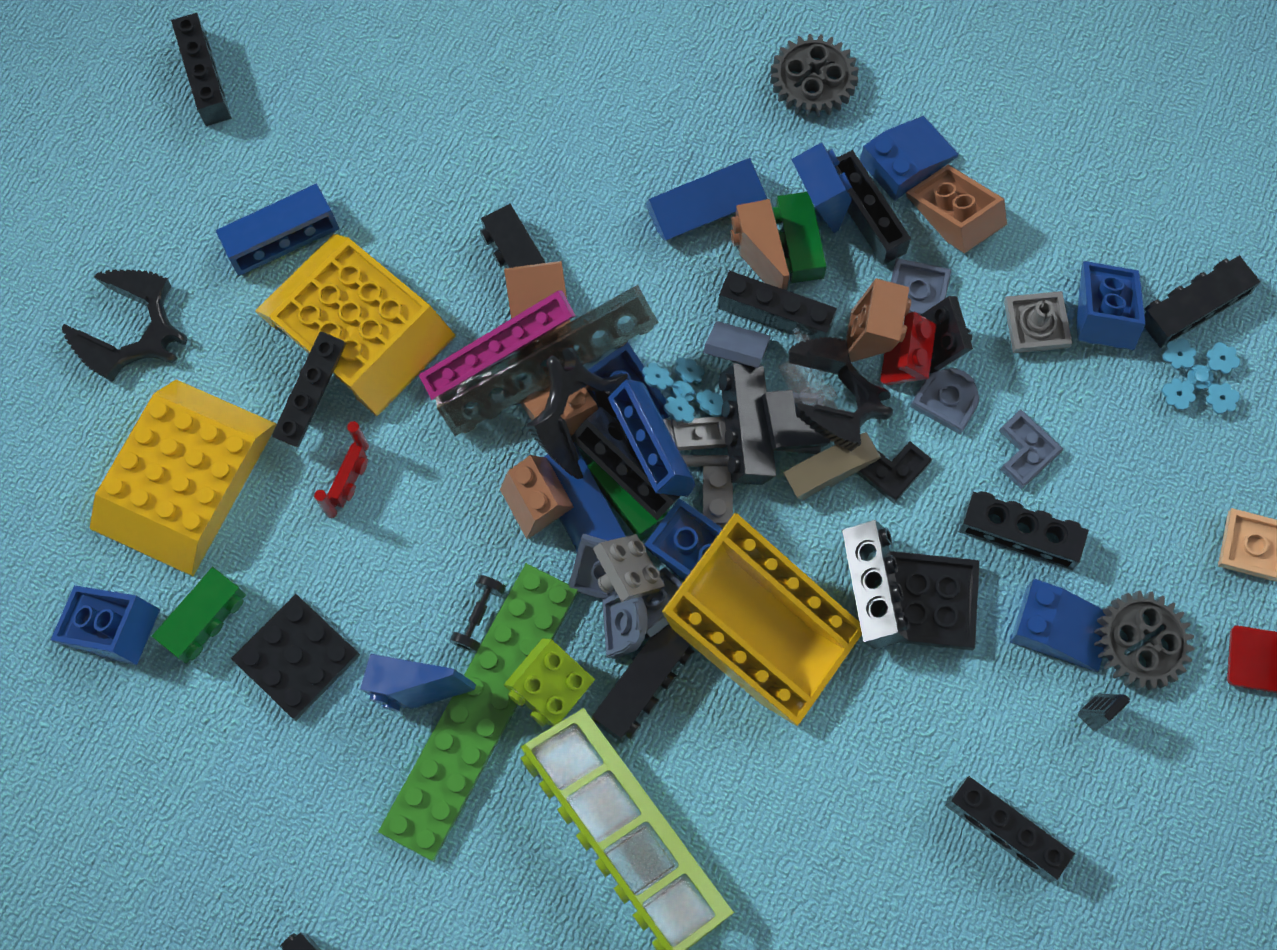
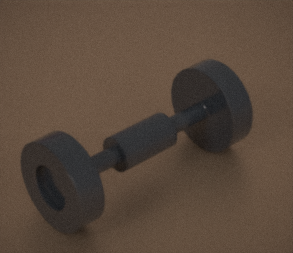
[449,575,506,653]

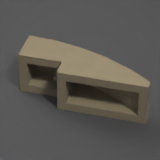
[783,432,881,500]

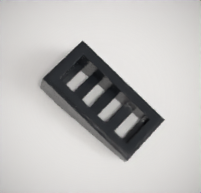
[1078,694,1130,731]

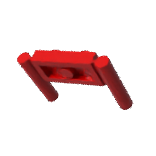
[314,421,369,518]

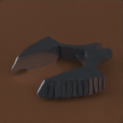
[62,269,187,382]
[788,337,893,451]
[525,347,629,479]

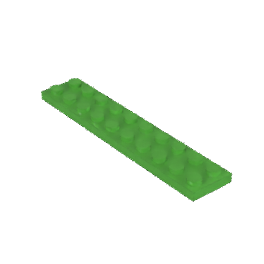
[378,563,578,862]

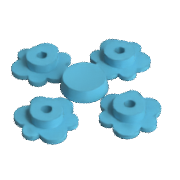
[1162,338,1240,414]
[642,358,723,423]

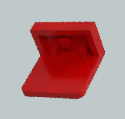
[881,312,936,385]
[1227,626,1277,693]

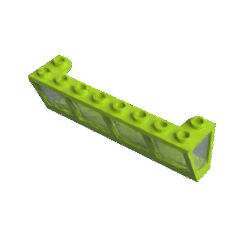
[520,708,734,950]

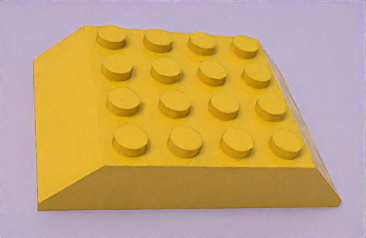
[90,380,277,577]
[662,513,862,726]

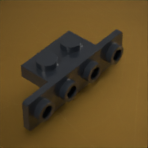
[272,332,346,447]

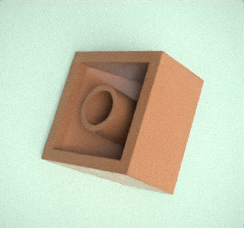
[500,455,574,539]

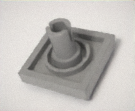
[1004,291,1072,353]
[593,534,665,602]

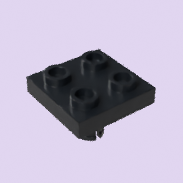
[921,296,973,373]

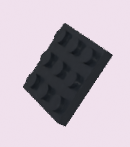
[884,551,980,651]
[231,594,360,721]

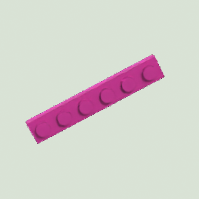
[419,290,576,400]

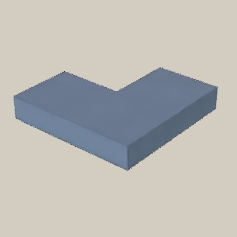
[999,409,1063,490]

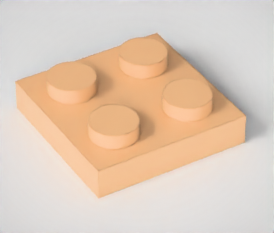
[1218,508,1277,582]

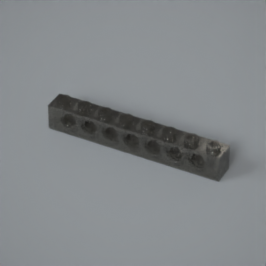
[435,285,659,436]

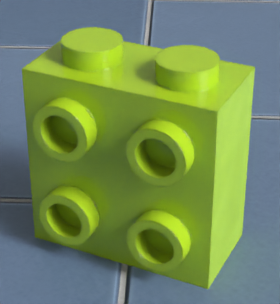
[504,638,595,727]

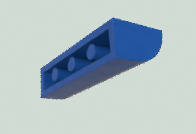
[645,158,767,241]
[215,183,340,277]
[608,379,695,497]
[544,442,626,552]

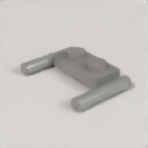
[663,416,727,451]
[682,455,733,528]

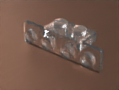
[778,328,845,411]

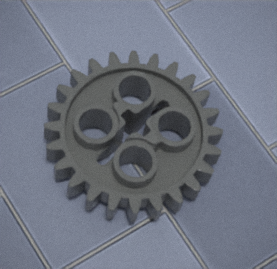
[770,34,859,117]
[1094,591,1195,690]

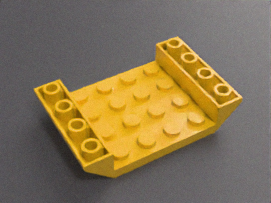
[255,234,456,416]

